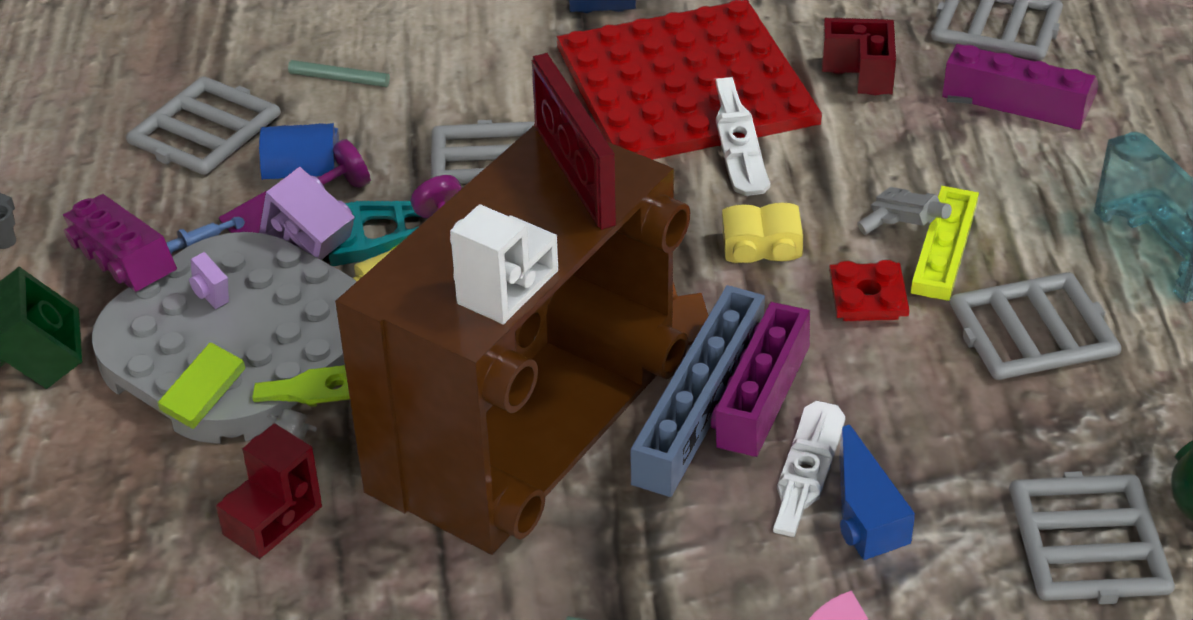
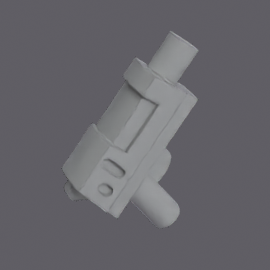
[857,187,952,235]

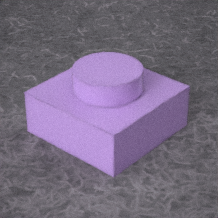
[189,252,229,309]

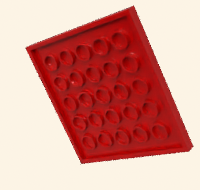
[557,0,822,160]

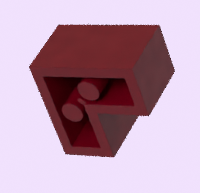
[822,18,896,96]
[216,423,323,560]

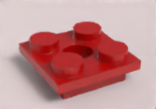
[829,260,910,321]

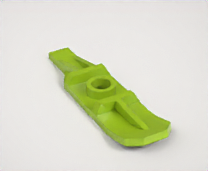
[252,365,350,407]

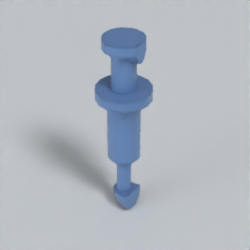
[166,217,245,254]

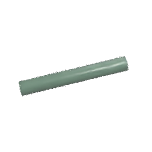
[288,60,390,87]

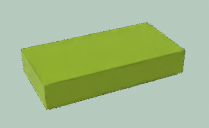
[157,342,246,429]

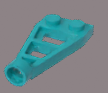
[329,201,420,266]

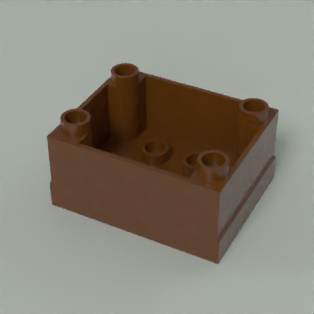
[335,124,690,555]

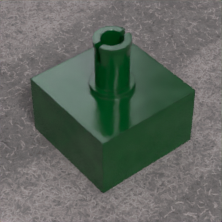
[0,267,82,389]

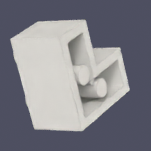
[450,204,558,325]

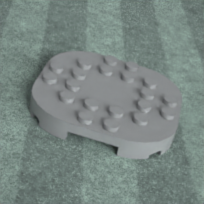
[92,232,356,444]

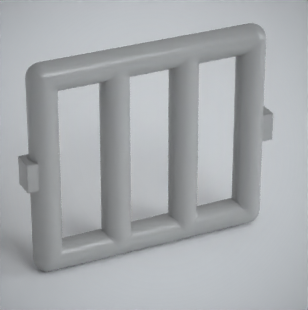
[931,0,1063,61]
[126,76,281,175]
[431,120,535,184]
[949,272,1121,380]
[1009,471,1175,604]

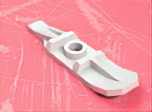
[715,77,771,196]
[773,401,845,537]

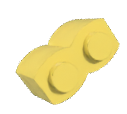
[722,203,803,263]

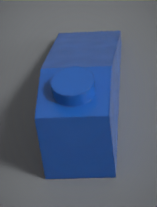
[839,424,915,560]

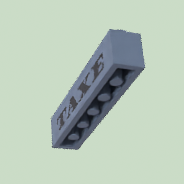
[630,285,765,497]

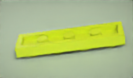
[911,186,979,301]

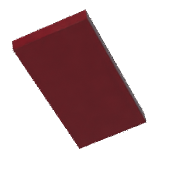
[531,53,616,230]

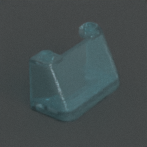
[1094,132,1193,303]

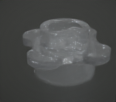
[267,409,317,441]

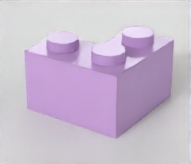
[259,167,355,260]

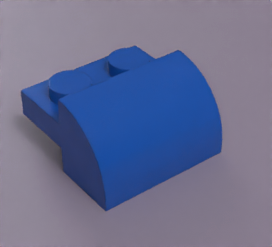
[259,123,339,180]

